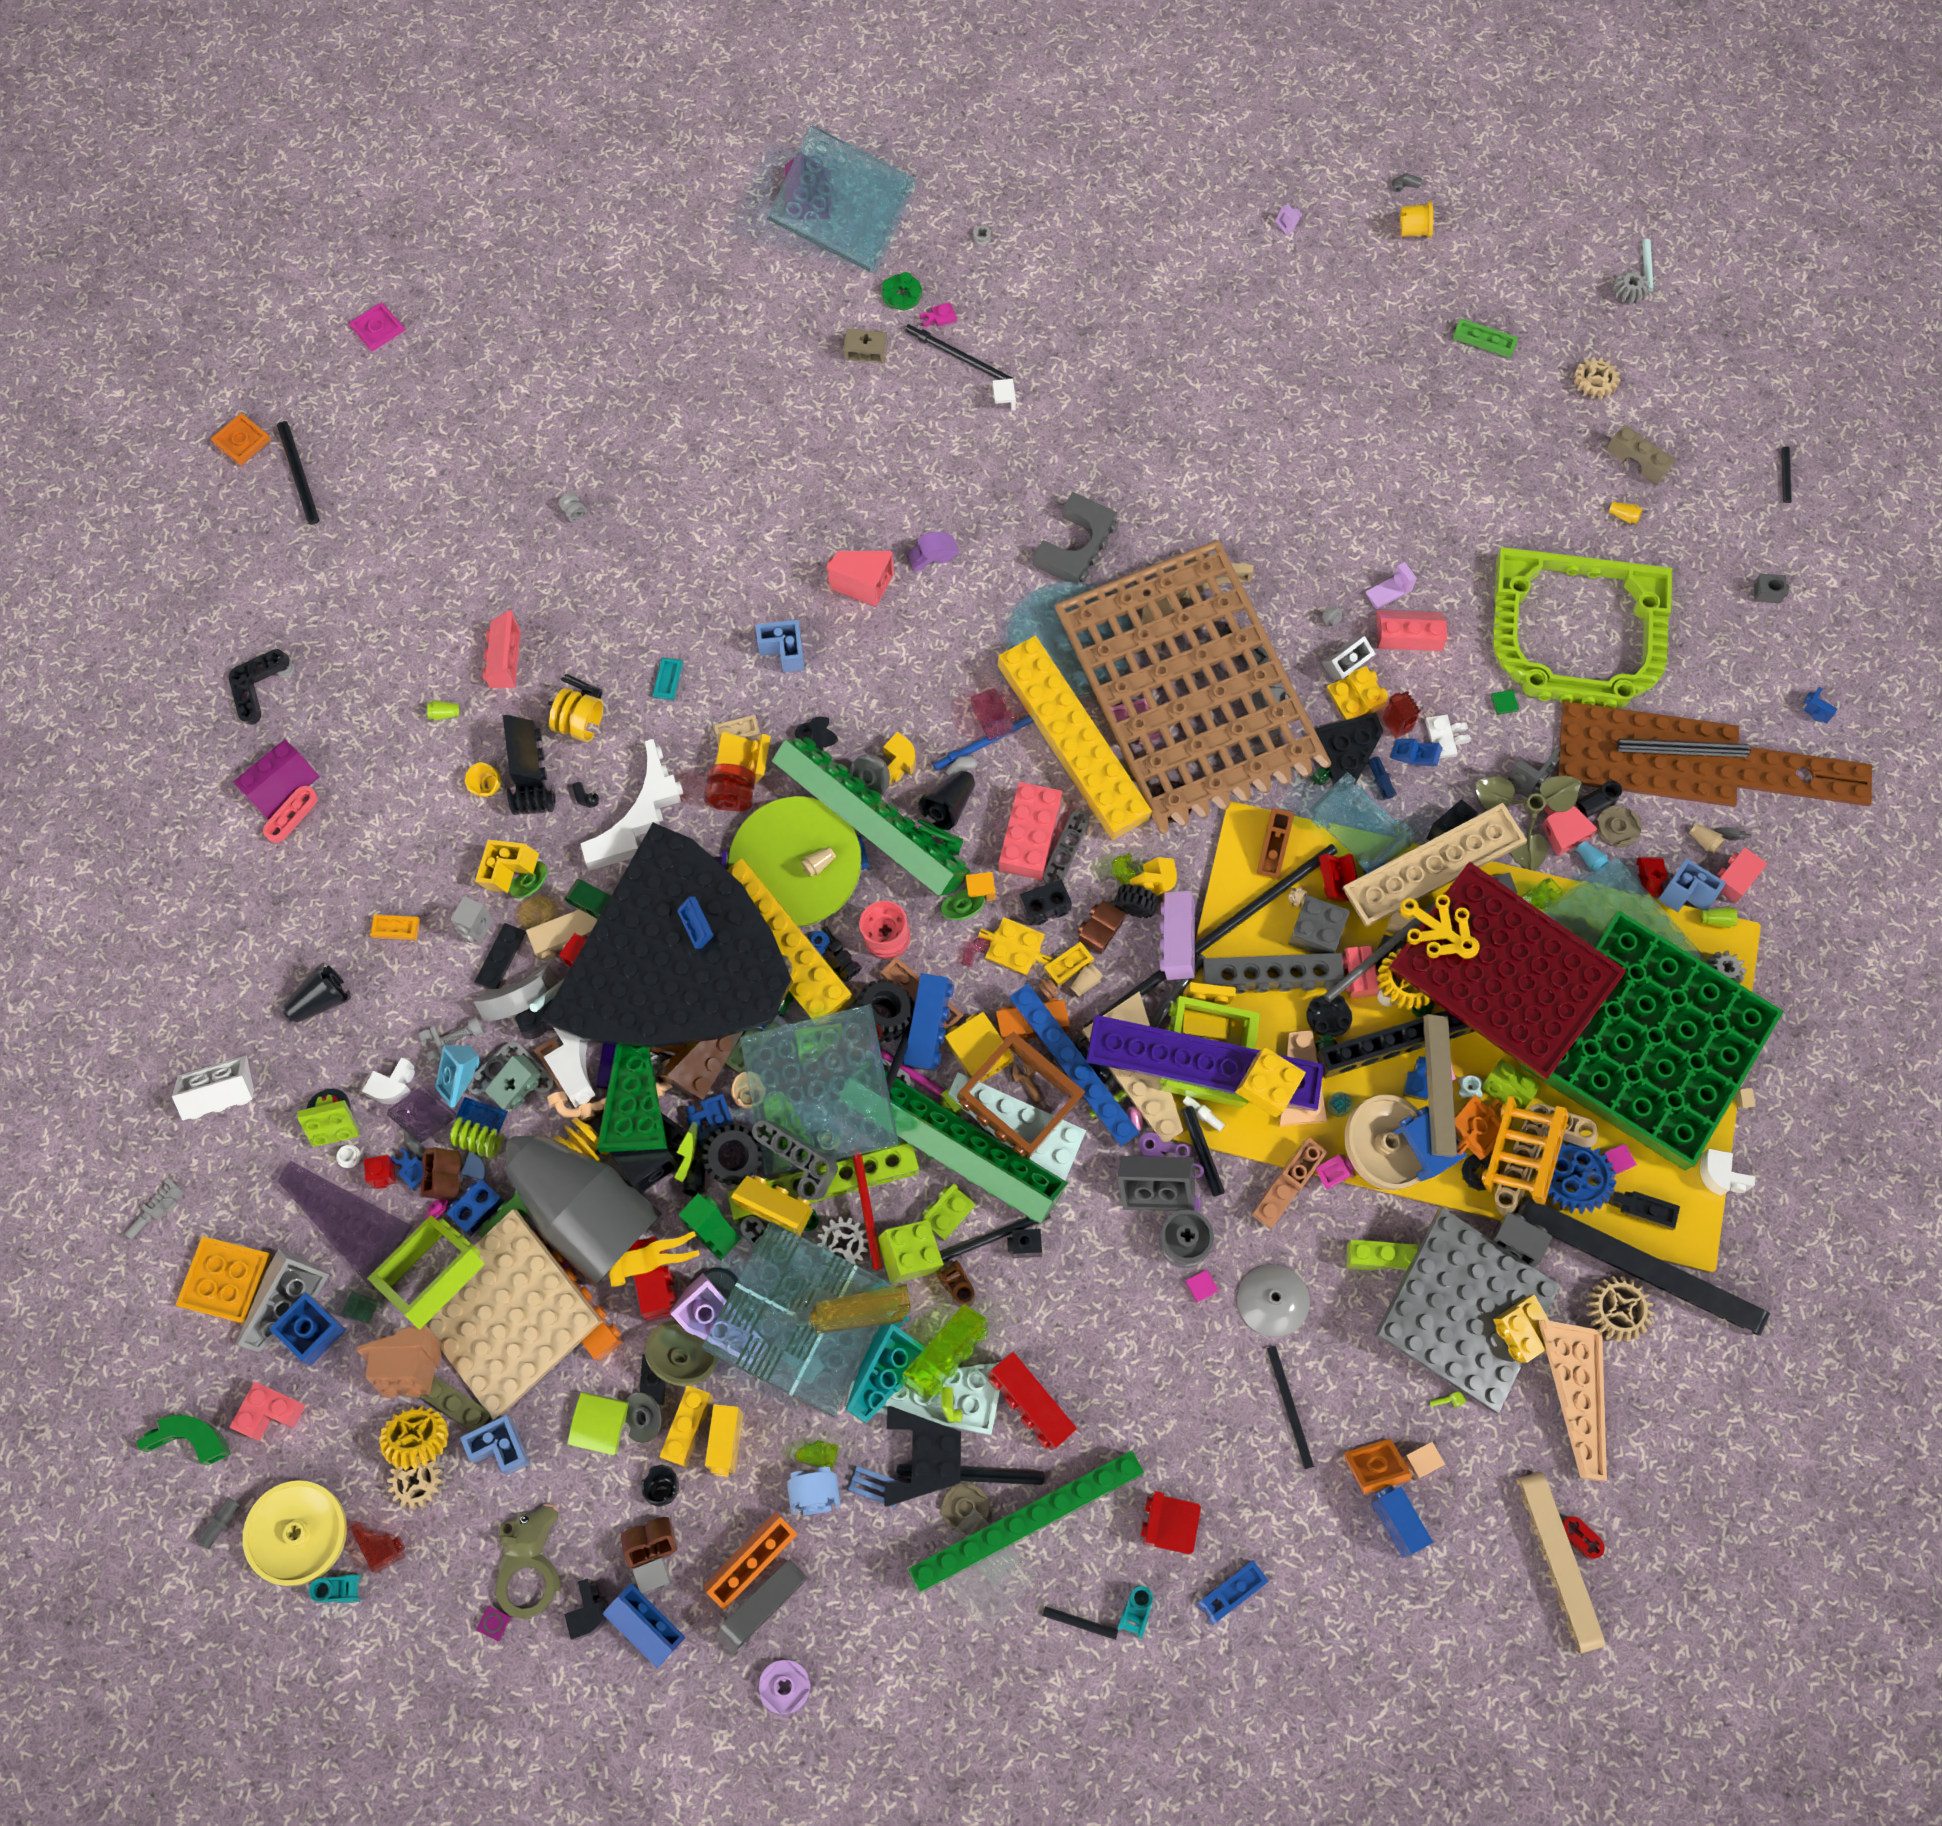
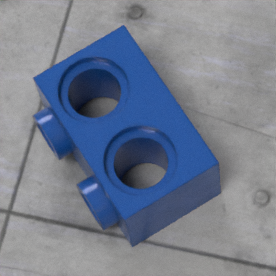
[446,1179,504,1237]

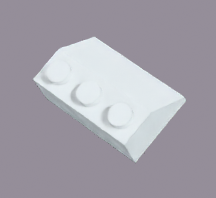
[172,1055,254,1120]

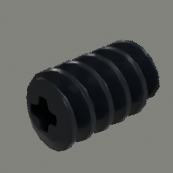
[507,784,556,815]

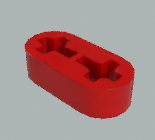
[1562,1516,1605,1559]

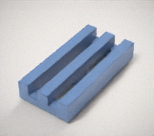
[848,1466,903,1508]

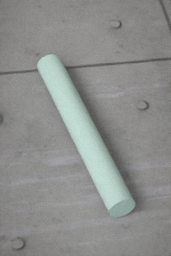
[1642,239,1653,292]
[530,978,565,1012]

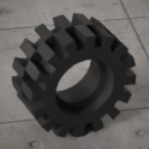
[1114,884,1158,919]

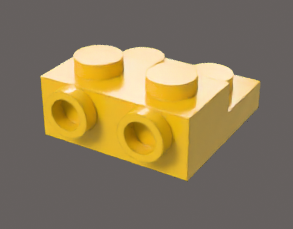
[1326,666,1388,720]
[1493,1294,1549,1363]

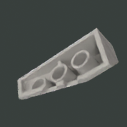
[236,1248,329,1353]

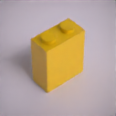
[944,1012,1014,1083]
[705,1404,743,1478]

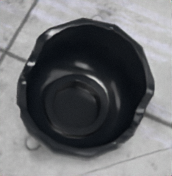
[642,1464,679,1507]

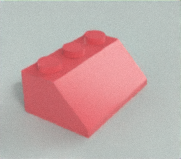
[1377,610,1447,651]
[483,611,520,688]

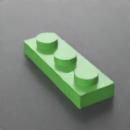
[1453,318,1518,358]

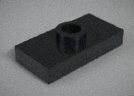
[640,1354,666,1405]

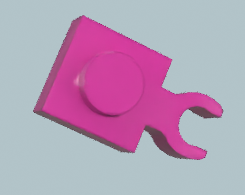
[919,302,957,327]

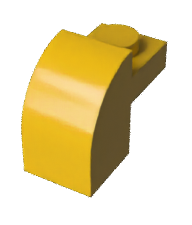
[883,732,916,786]
[1129,857,1177,896]

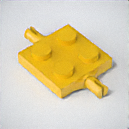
[978,917,1053,976]

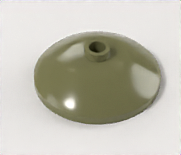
[645,1320,719,1386]

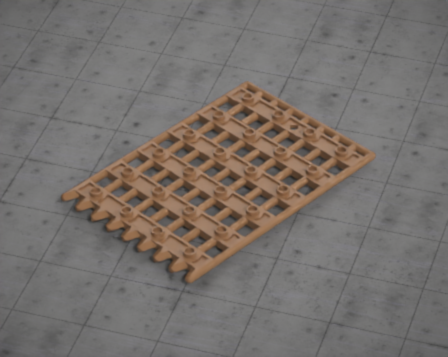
[1055,540,1331,834]

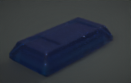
[456,1097,508,1133]

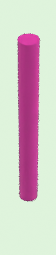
[866,1042,946,1098]

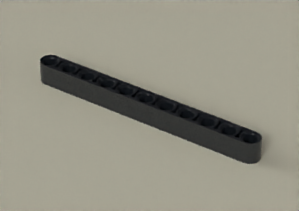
[1516,1196,1771,1336]

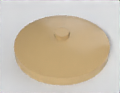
[1345,1095,1423,1190]

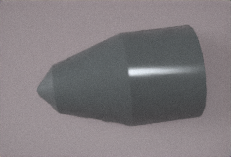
[505,1134,662,1287]

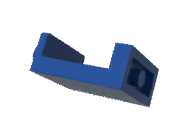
[1393,1105,1467,1181]

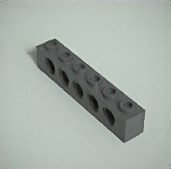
[1201,953,1344,994]

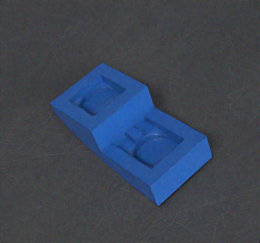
[1390,739,1443,766]

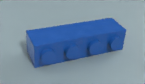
[904,973,954,1071]

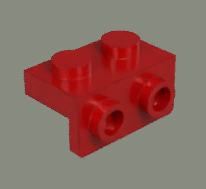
[1319,854,1358,903]

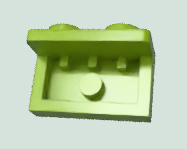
[1481,1059,1540,1109]

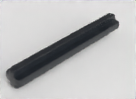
[1181,1106,1225,1197]

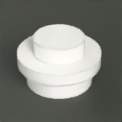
[336,1145,361,1168]

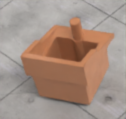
[356,1324,442,1398]

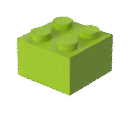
[877,1220,944,1284]

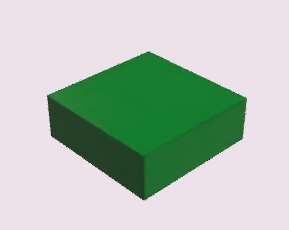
[1491,690,1519,715]

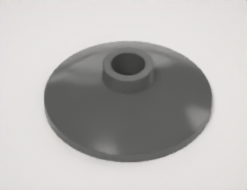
[625,1392,662,1443]

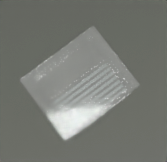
[928,1509,1039,1632]

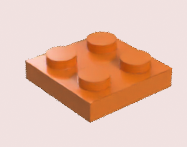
[211,413,271,466]
[1344,1438,1411,1494]

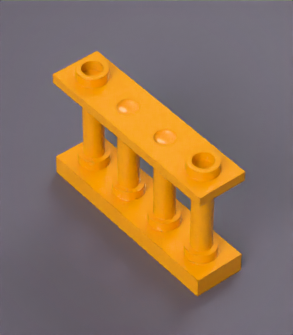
[1482,1096,1569,1205]

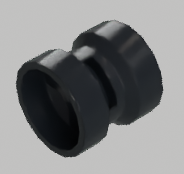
[830,950,862,982]

